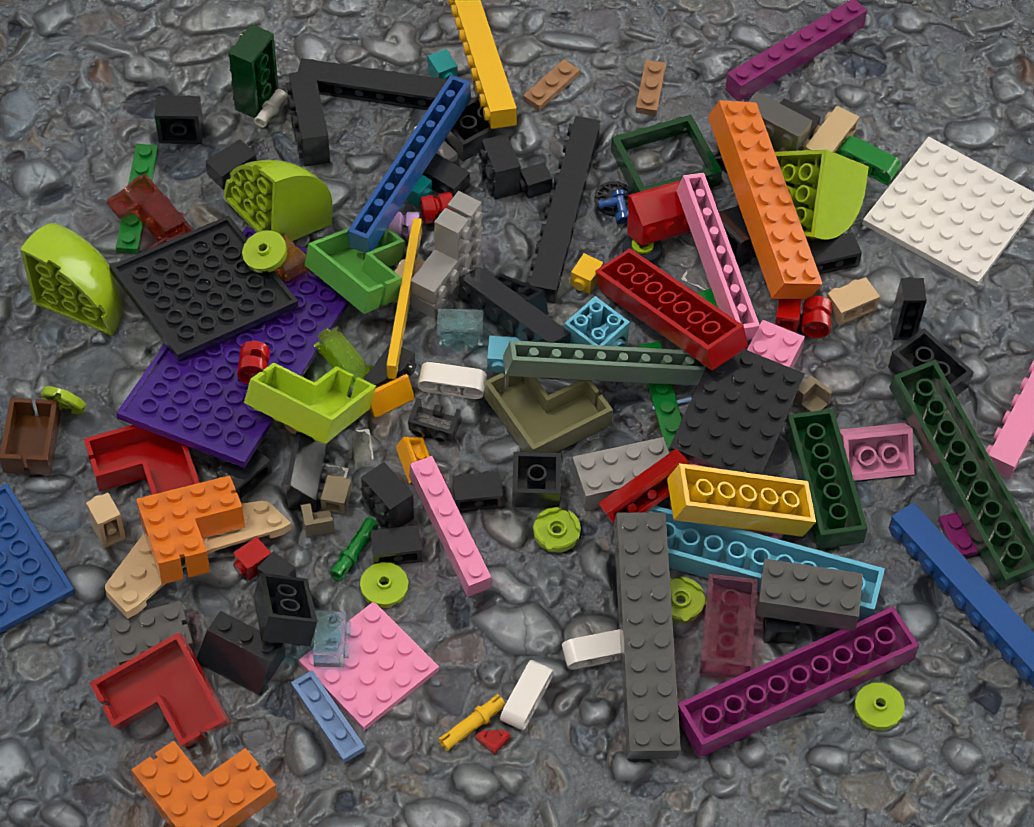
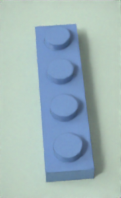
[291,670,365,763]

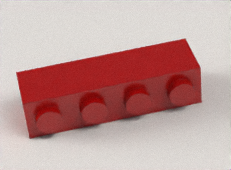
[598,449,690,525]

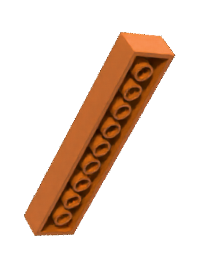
[708,100,822,299]

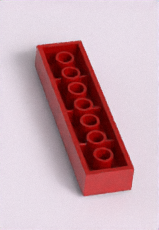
[595,248,748,370]

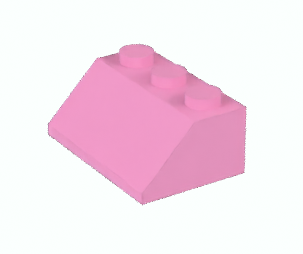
[840,423,915,481]

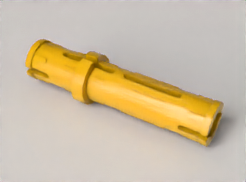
[438,694,506,751]

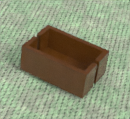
[0,398,61,475]

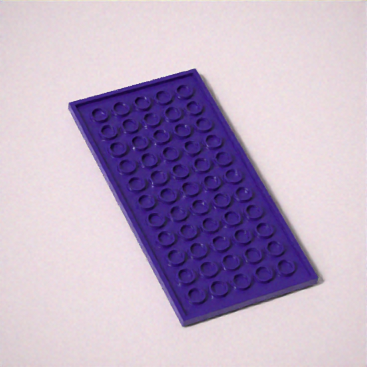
[116,227,350,468]

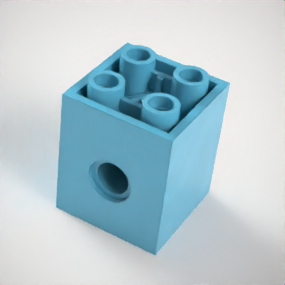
[564,296,630,347]

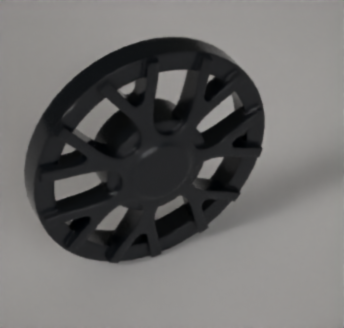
[594,181,634,217]

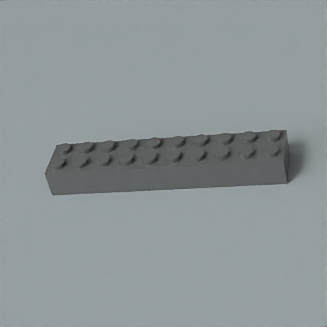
[614,513,681,759]

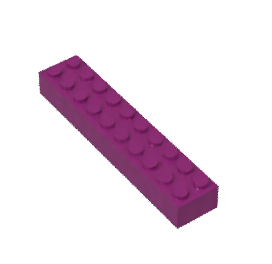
[678,606,919,758]

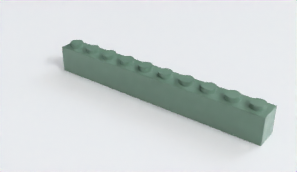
[503,340,706,386]

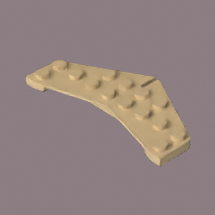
[105,501,292,619]

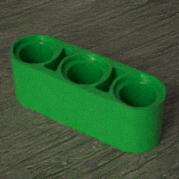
[836,136,901,184]

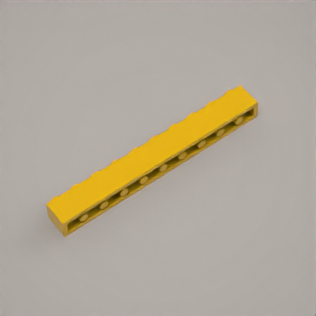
[447,0,517,129]

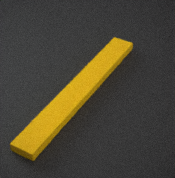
[387,218,422,379]

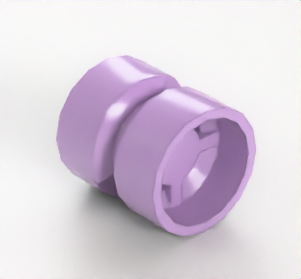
[387,211,420,241]

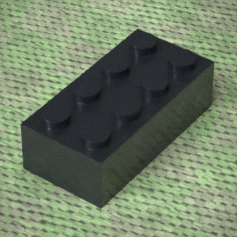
[286,70,330,167]

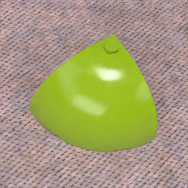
[775,149,869,239]
[224,160,333,244]
[20,223,124,336]

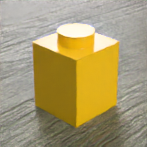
[570,253,604,294]

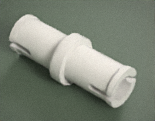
[254,89,288,128]

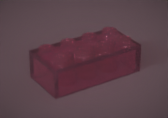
[699,573,758,678]

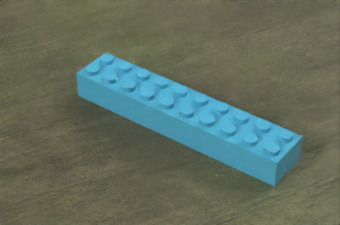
[647,506,885,621]

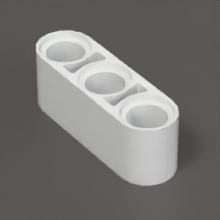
[417,362,487,399]
[562,629,621,670]
[500,660,554,731]

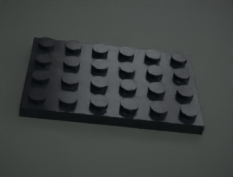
[668,349,805,475]

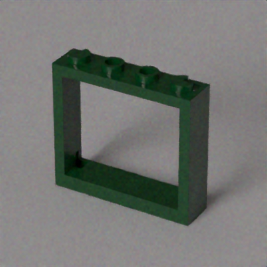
[611,115,722,193]

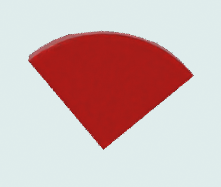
[475,729,511,755]

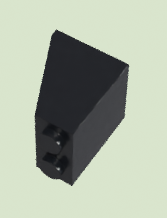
[718,205,756,268]

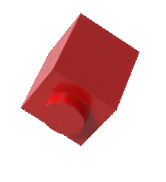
[775,299,802,333]
[233,537,271,581]

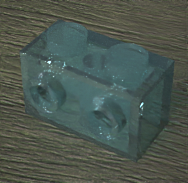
[437,309,483,346]
[313,611,351,667]

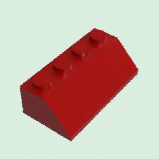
[627,180,716,246]

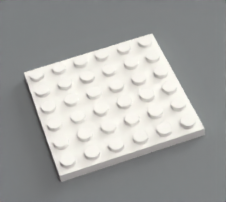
[862,137,1034,287]

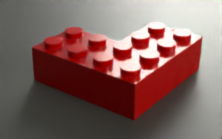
[84,425,200,495]
[90,632,231,748]

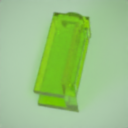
[314,326,373,384]

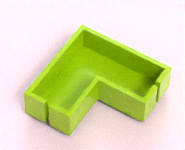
[244,363,376,444]

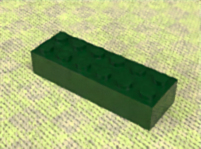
[785,409,868,549]

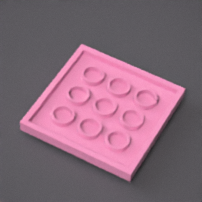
[299,602,439,731]

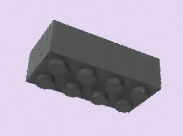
[756,559,863,631]

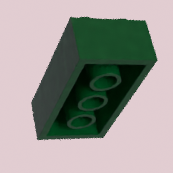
[228,24,279,118]

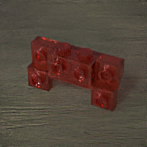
[106,174,194,249]

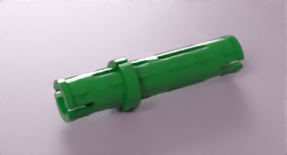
[329,517,379,581]

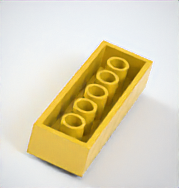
[667,463,816,537]

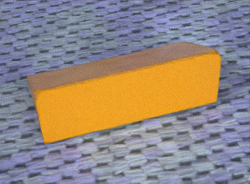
[369,374,414,418]
[396,437,430,484]

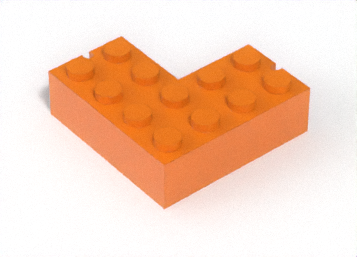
[136,475,245,584]
[131,740,278,827]

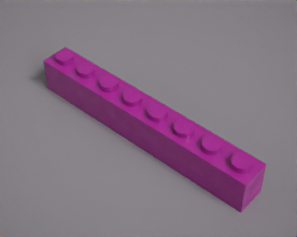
[725,0,868,102]

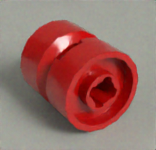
[420,192,455,225]
[802,296,832,338]
[237,341,270,385]

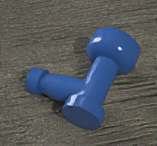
[598,190,628,224]

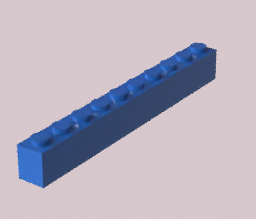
[348,75,471,253]
[888,502,1034,688]

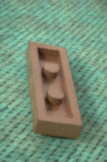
[523,59,580,111]
[635,60,666,116]

